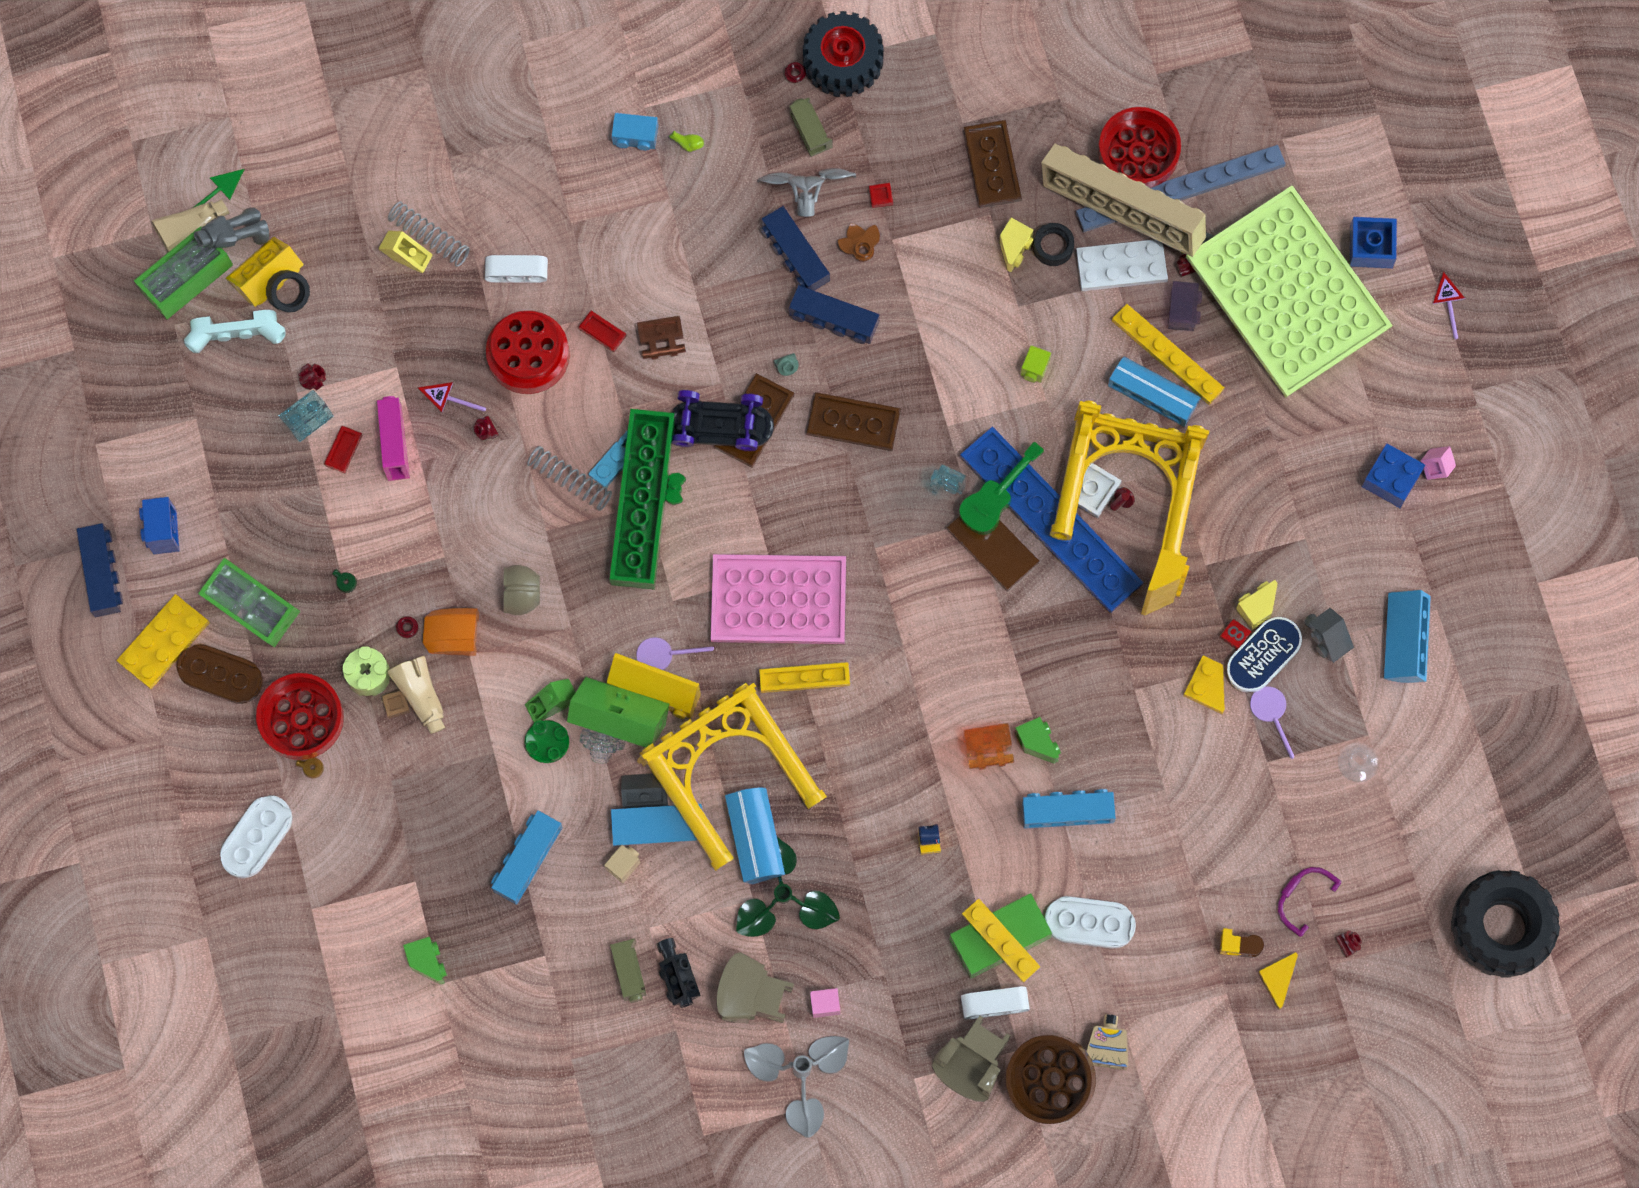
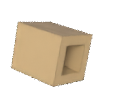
[604,845,640,883]

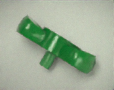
[666,473,686,505]

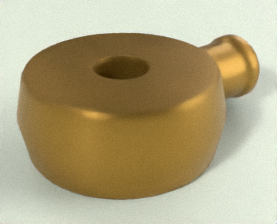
[296,758,324,779]

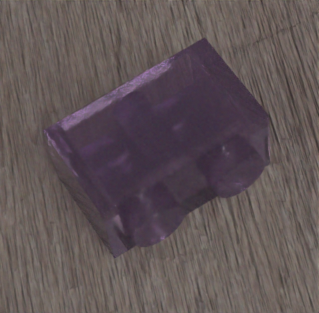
[1168,281,1202,332]

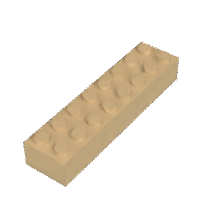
[1041,144,1206,257]

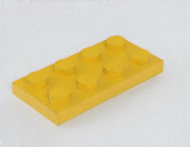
[116,594,210,689]

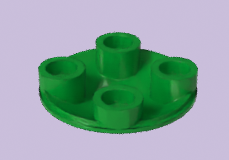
[525,720,569,763]

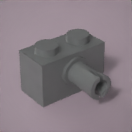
[1304,608,1354,663]

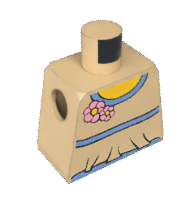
[1086,1014,1128,1070]

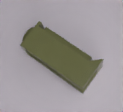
[789,97,833,157]
[610,938,647,1003]

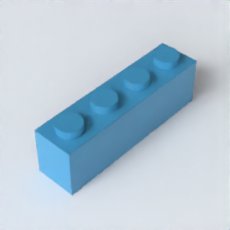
[1022,789,1116,829]
[491,810,563,905]

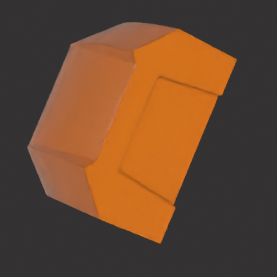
[423,608,479,656]

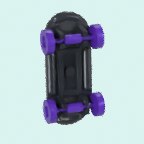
[671,390,774,451]

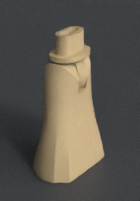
[152,199,230,252]
[387,656,445,734]

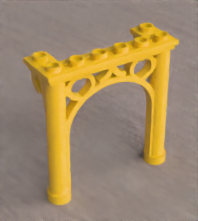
[1050,400,1210,559]
[637,683,827,871]

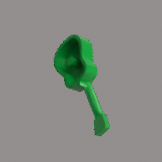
[959,442,1044,535]

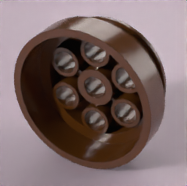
[1006,1035,1096,1124]

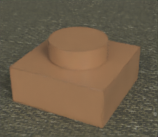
[382,691,410,719]

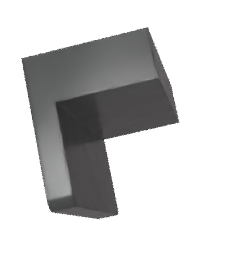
[621,774,668,809]

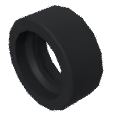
[1033,223,1074,266]
[266,270,310,312]

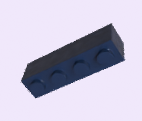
[760,206,830,291]
[789,285,880,344]
[77,523,123,618]

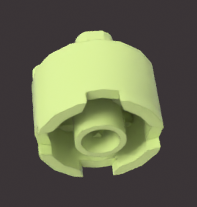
[343,647,390,696]

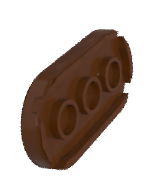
[176,644,263,704]

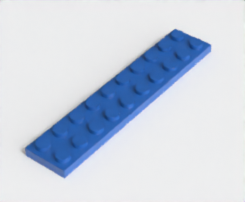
[960,426,1144,613]

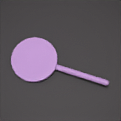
[637,638,714,670]
[1250,687,1294,759]

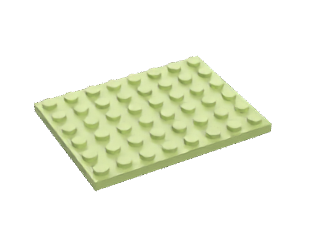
[1186,186,1393,398]

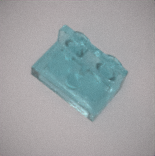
[279,390,334,442]
[930,465,966,496]

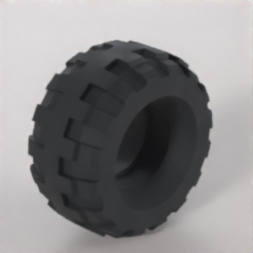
[1451,870,1560,978]

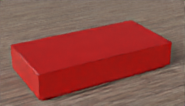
[578,310,627,352]
[324,426,363,474]

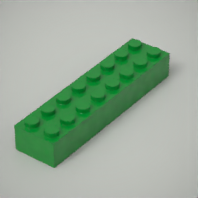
[610,409,675,590]

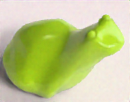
[669,131,704,152]

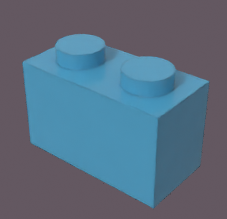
[612,113,659,151]

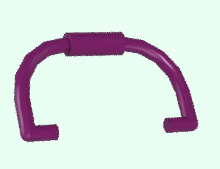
[1278,867,1341,937]

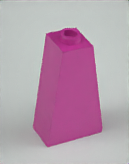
[377,396,410,481]

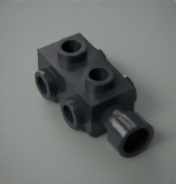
[656,938,701,1008]

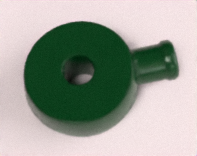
[332,569,357,593]

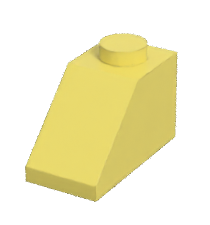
[379,231,433,273]

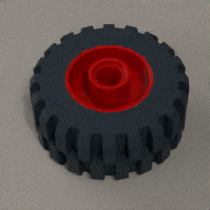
[803,11,884,97]

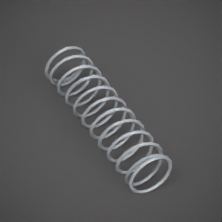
[388,201,470,267]
[527,446,612,511]

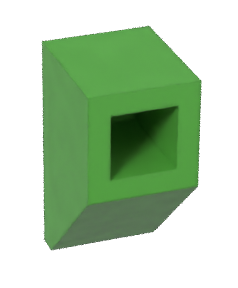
[525,679,576,723]
[1015,717,1061,764]
[403,937,447,985]

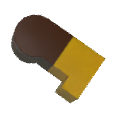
[1220,928,1264,958]

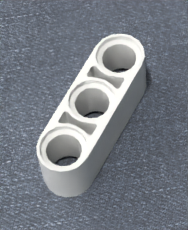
[485,255,548,283]
[961,987,1030,1019]

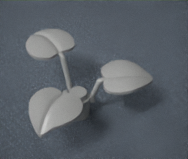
[758,168,856,217]
[744,1036,849,1138]

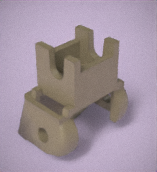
[717,952,794,1024]
[932,1015,1010,1102]

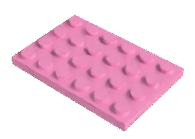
[711,554,846,644]

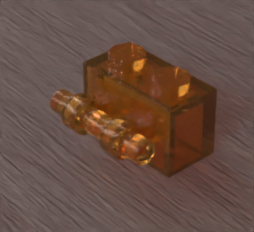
[963,723,1014,770]

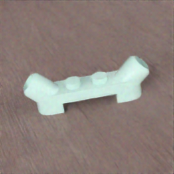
[184,310,286,353]

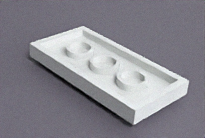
[1076,239,1168,291]

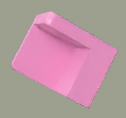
[1421,446,1456,480]
[810,988,840,1018]

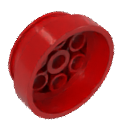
[1098,107,1181,188]
[486,311,570,394]
[256,673,344,760]

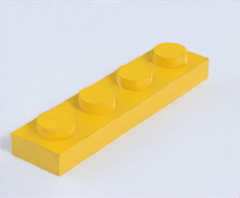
[759,662,850,693]
[962,898,1040,982]

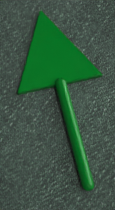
[193,169,245,208]

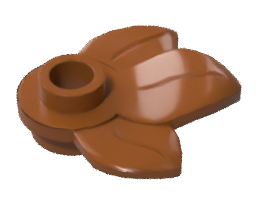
[838,223,880,262]

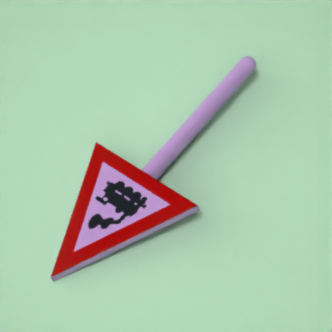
[1433,272,1465,339]
[417,382,486,412]

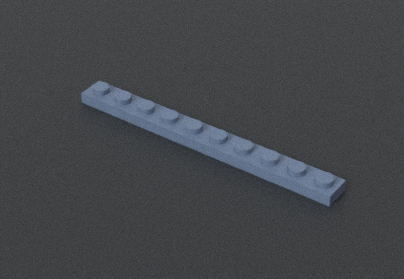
[1076,145,1286,233]

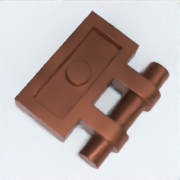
[637,316,686,360]

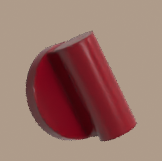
[1176,254,1196,278]
[474,416,499,440]
[1110,487,1135,511]
[1335,930,1362,958]

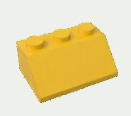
[225,236,304,307]

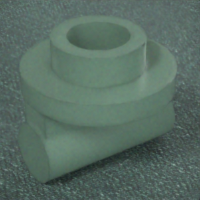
[774,353,799,376]

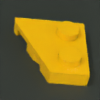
[1184,655,1225,714]

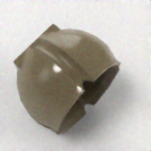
[503,565,540,615]

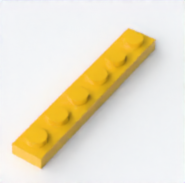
[1112,304,1225,405]

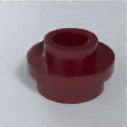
[785,62,806,83]
[396,616,419,639]

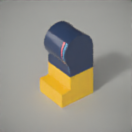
[918,824,941,855]

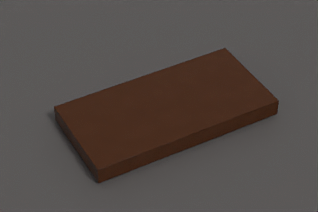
[964,120,1022,208]
[714,373,795,468]
[807,392,901,451]
[947,516,1040,592]

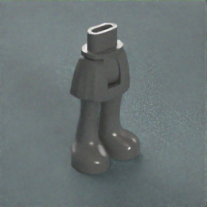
[194,207,269,248]

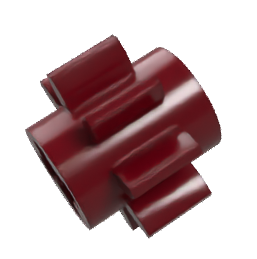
[298,363,326,391]

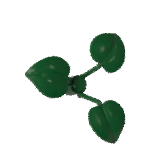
[736,837,840,937]

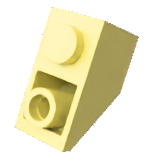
[1000,218,1034,272]
[1236,580,1278,631]

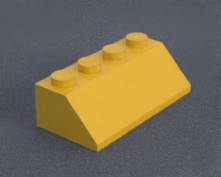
[1141,549,1190,615]
[607,653,701,719]

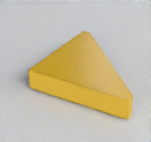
[1258,952,1298,1010]

